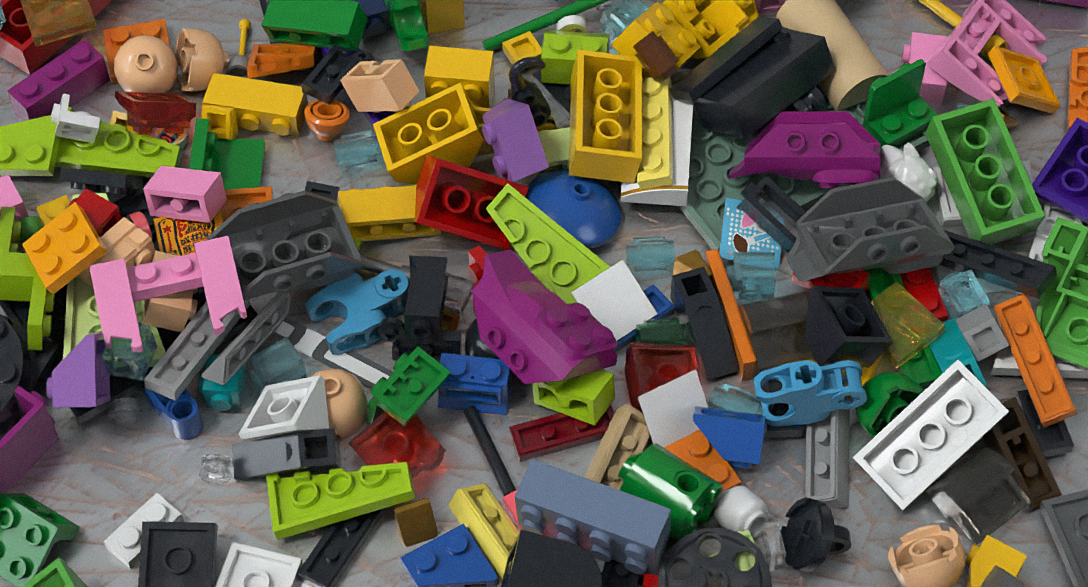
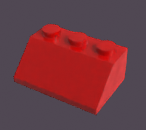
[415,154,529,250]

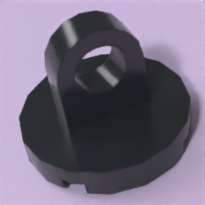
[780,497,851,572]

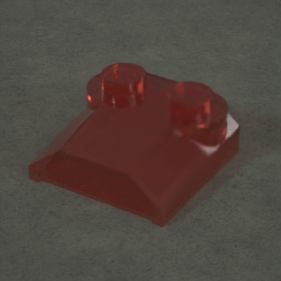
[115,91,197,134]
[624,343,708,413]
[348,412,446,479]

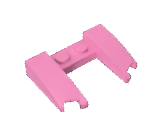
[927,0,1047,108]
[90,236,247,353]

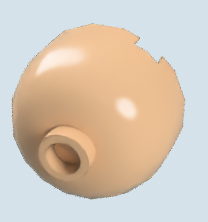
[175,28,229,92]
[114,35,178,100]
[310,368,368,439]
[888,525,965,587]

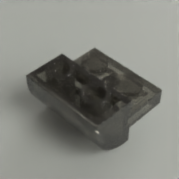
[738,291,813,371]
[925,447,1031,545]

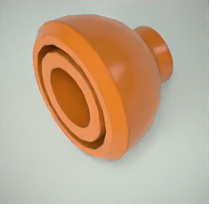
[304,99,350,141]

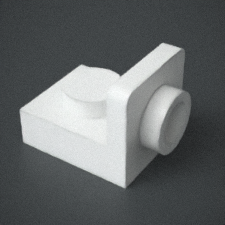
[50,94,100,143]

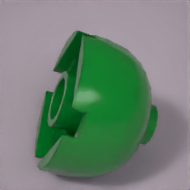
[855,372,925,439]

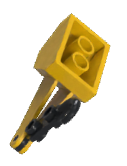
[373,57,558,184]

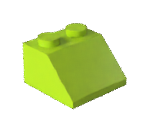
[541,30,610,84]

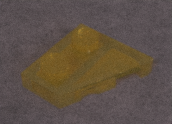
[871,281,945,369]

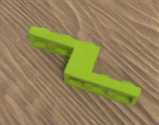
[0,207,54,350]

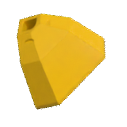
[661,0,759,59]

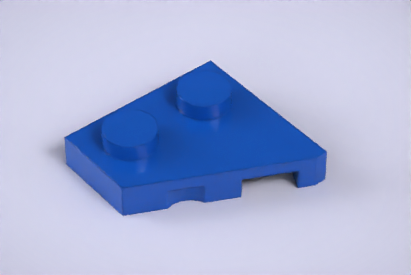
[400,523,499,587]

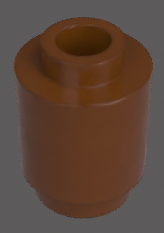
[633,31,679,81]

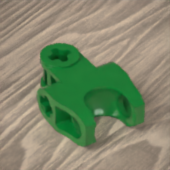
[384,0,430,51]

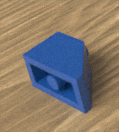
[693,406,765,468]

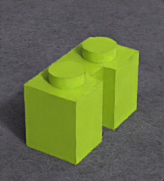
[532,369,615,425]

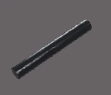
[463,406,516,496]

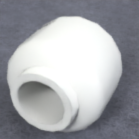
[715,486,768,538]

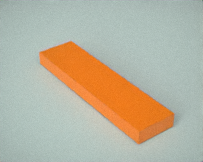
[704,249,757,381]
[993,294,1077,427]

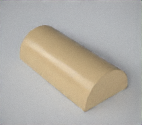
[776,0,889,111]

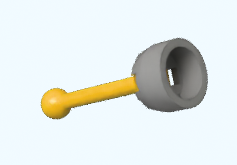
[226,19,251,79]

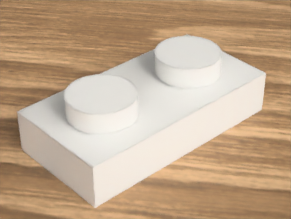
[104,493,184,569]

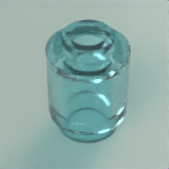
[333,130,382,167]
[626,237,675,272]
[708,382,762,415]

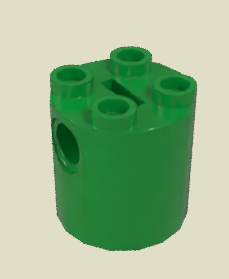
[618,443,723,541]

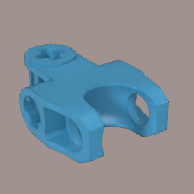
[305,269,409,355]
[753,360,867,427]

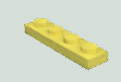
[637,77,673,190]

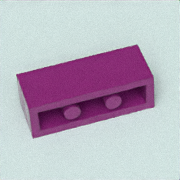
[7,39,110,121]

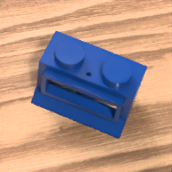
[437,353,512,415]

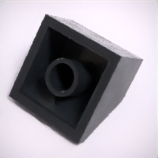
[805,286,894,368]

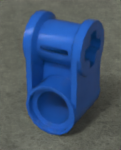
[143,388,203,440]

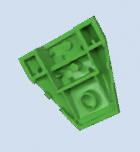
[1036,217,1088,370]

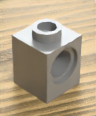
[955,304,1009,362]

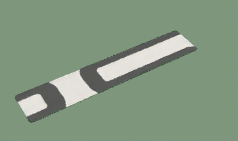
[272,317,393,389]

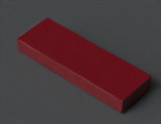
[509,405,614,462]

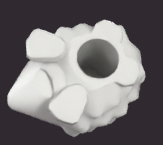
[880,142,938,203]

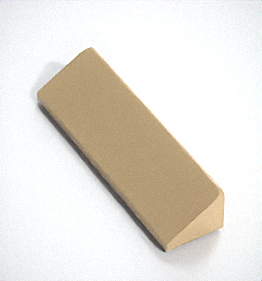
[584,404,650,490]

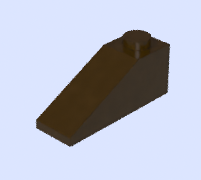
[983,397,1062,510]

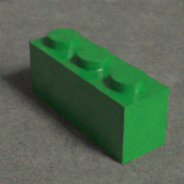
[261,0,368,51]

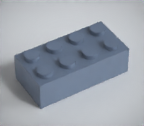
[514,459,671,575]

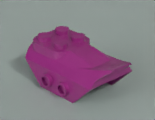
[728,111,880,188]
[472,250,618,384]

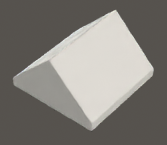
[238,375,329,440]

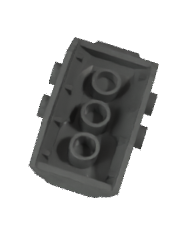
[786,177,955,282]
[203,191,364,301]

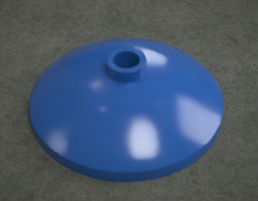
[525,169,621,248]

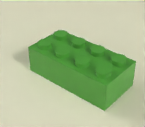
[925,98,1045,245]

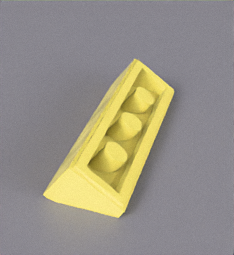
[449,483,519,584]

